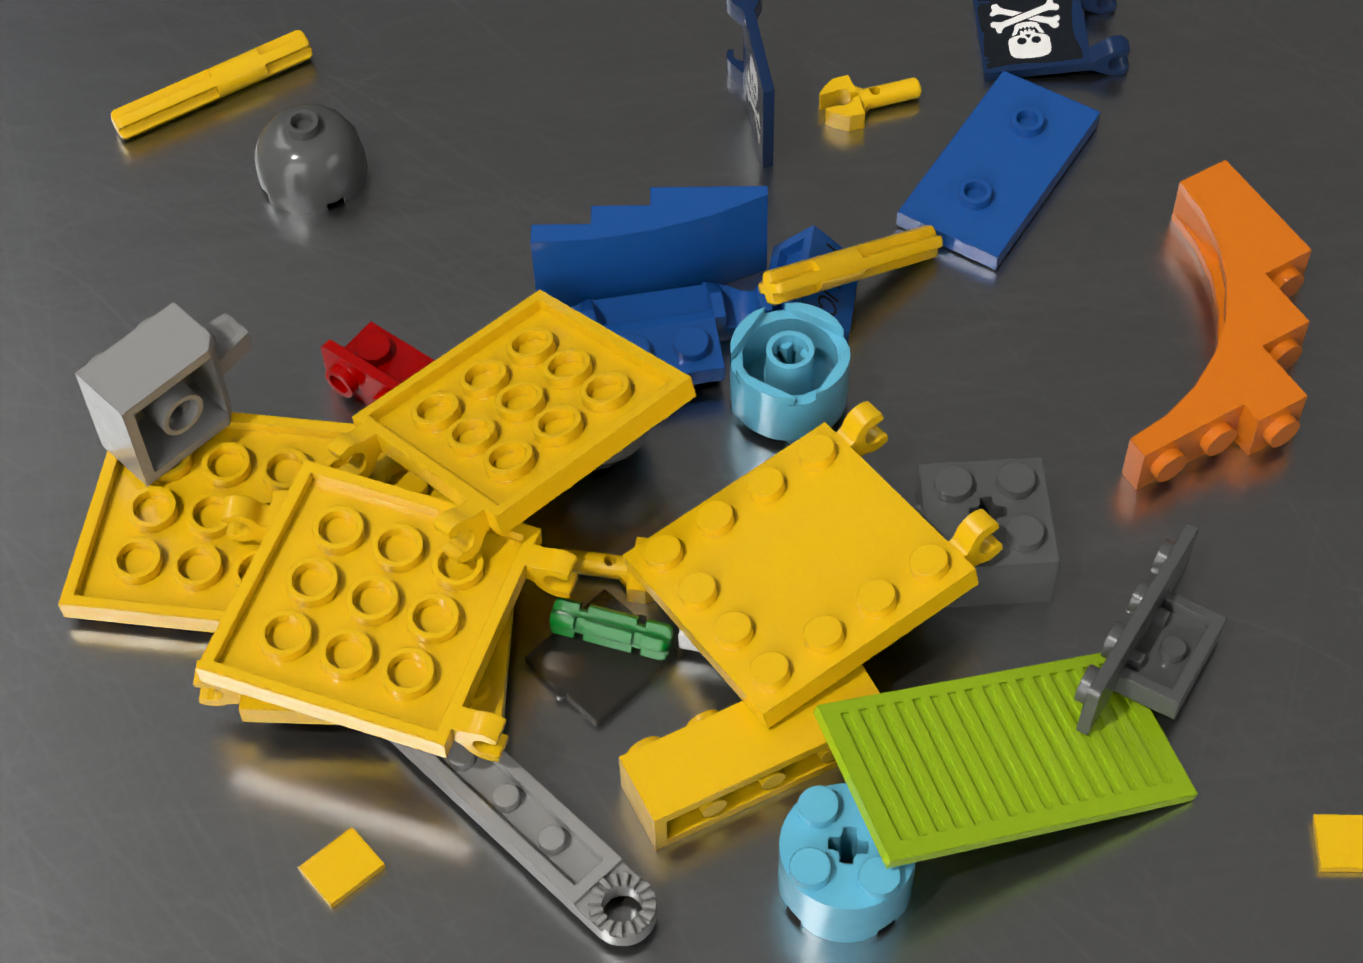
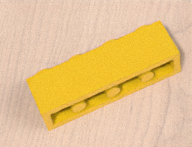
[619,665,880,851]

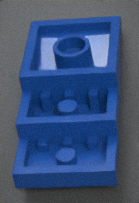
[530,186,768,307]

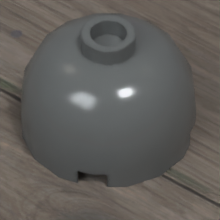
[254,104,368,215]

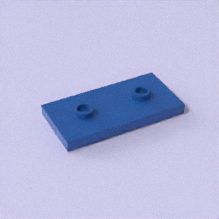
[896,70,1101,270]

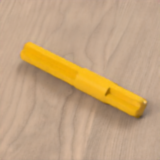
[110,30,313,139]
[758,225,943,305]

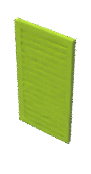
[813,653,1198,869]

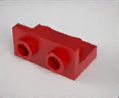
[321,321,435,405]

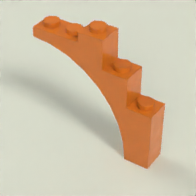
[1122,160,1312,490]

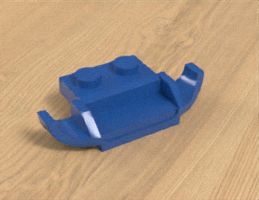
[571,282,773,384]

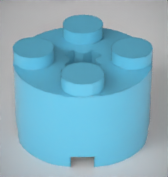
[730,302,851,445]
[778,783,916,943]

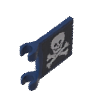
[726,0,775,168]
[973,0,1130,81]

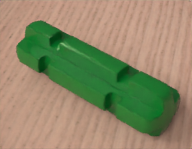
[549,597,674,661]

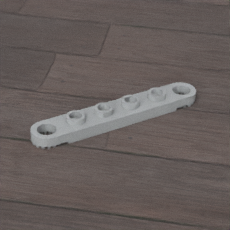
[390,741,657,946]

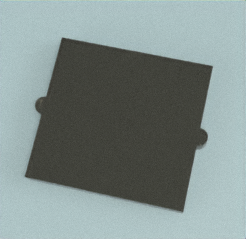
[525,589,678,727]

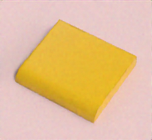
[1312,814,1363,873]
[297,827,386,909]

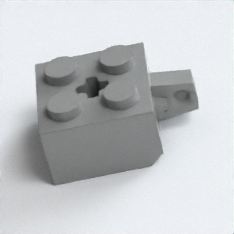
[75,302,253,487]

